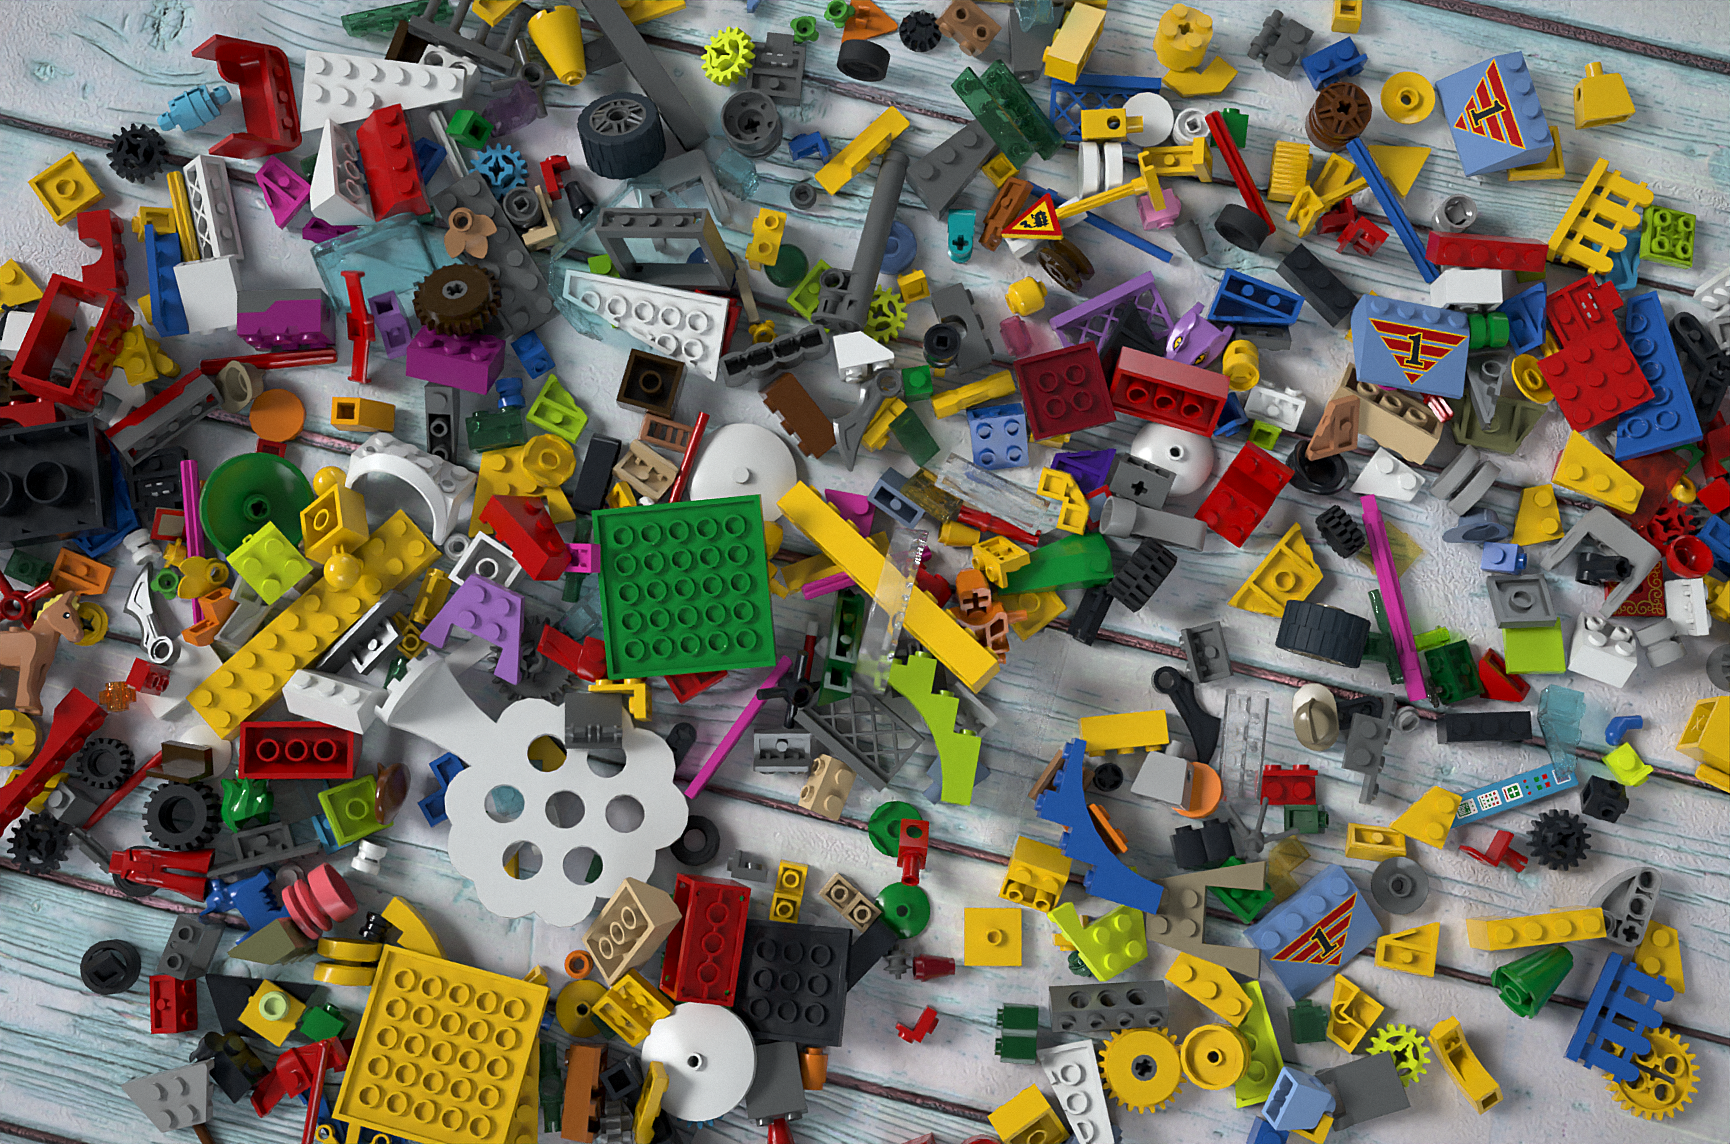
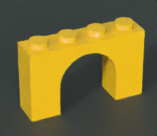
[1466,905,1607,951]

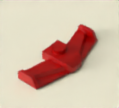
[341,270,376,384]
[537,623,647,683]
[250,1036,349,1118]

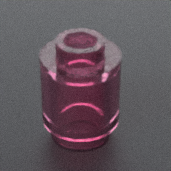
[999,315,1034,359]

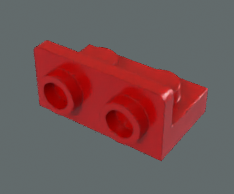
[1336,216,1389,257]
[1256,764,1318,805]
[149,974,198,1034]

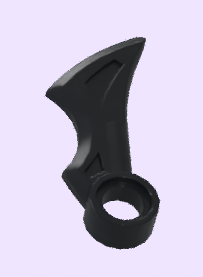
[1151,666,1221,765]

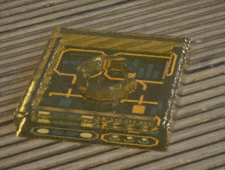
[899,466,967,524]

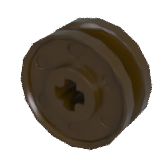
[1036,237,1095,293]

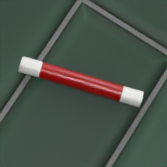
[804,621,819,682]

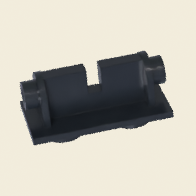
[1066,587,1114,647]

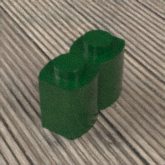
[994,1002,1039,1065]

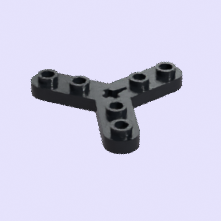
[1668,312,1730,427]

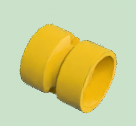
[1223,340,1260,392]

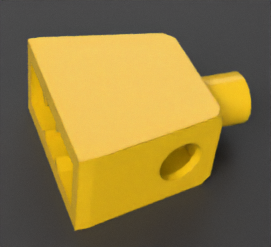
[1573,62,1636,130]
[1081,108,1143,144]

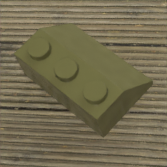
[227,917,318,966]

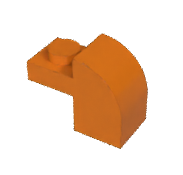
[181,586,240,647]

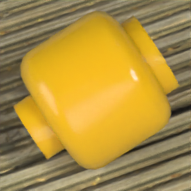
[1005,276,1048,317]

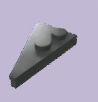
[1465,346,1511,431]

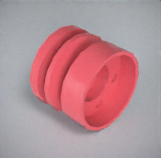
[282,862,358,940]

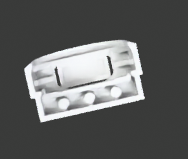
[345,431,477,546]

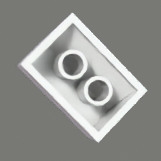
[282,669,389,735]

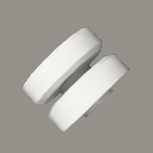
[1078,141,1123,202]

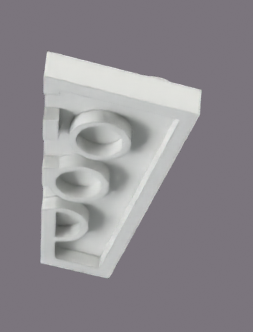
[1036,1039,1115,1144]

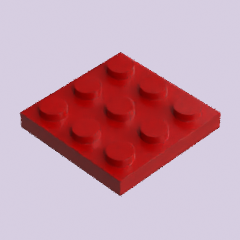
[1536,323,1655,434]

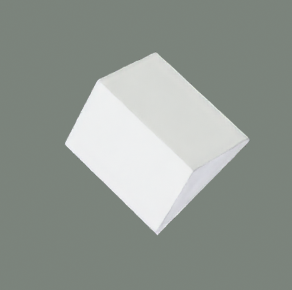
[0,311,71,369]

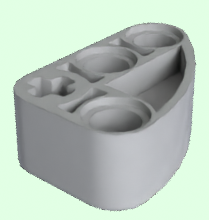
[1586,867,1662,947]

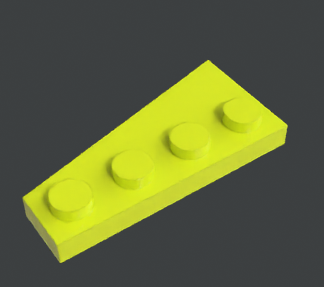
[1232,979,1284,1108]

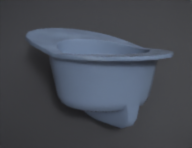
[1442,507,1509,544]

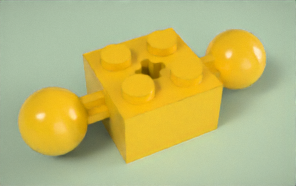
[300,466,370,589]

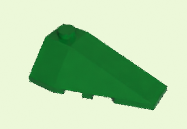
[996,532,1114,596]

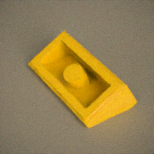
[1345,822,1406,862]

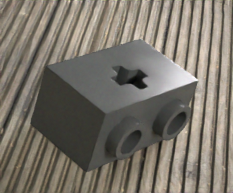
[1109,452,1177,511]

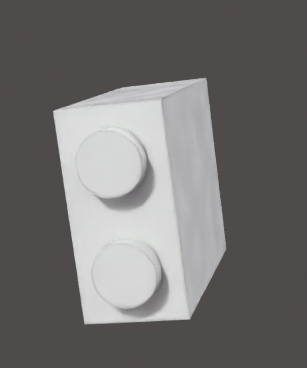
[173,254,244,335]

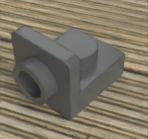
[727,849,768,883]

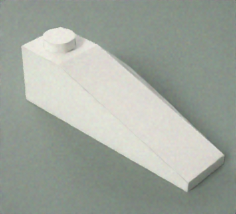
[310,118,376,225]

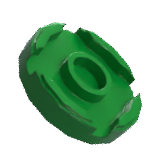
[868,801,923,857]

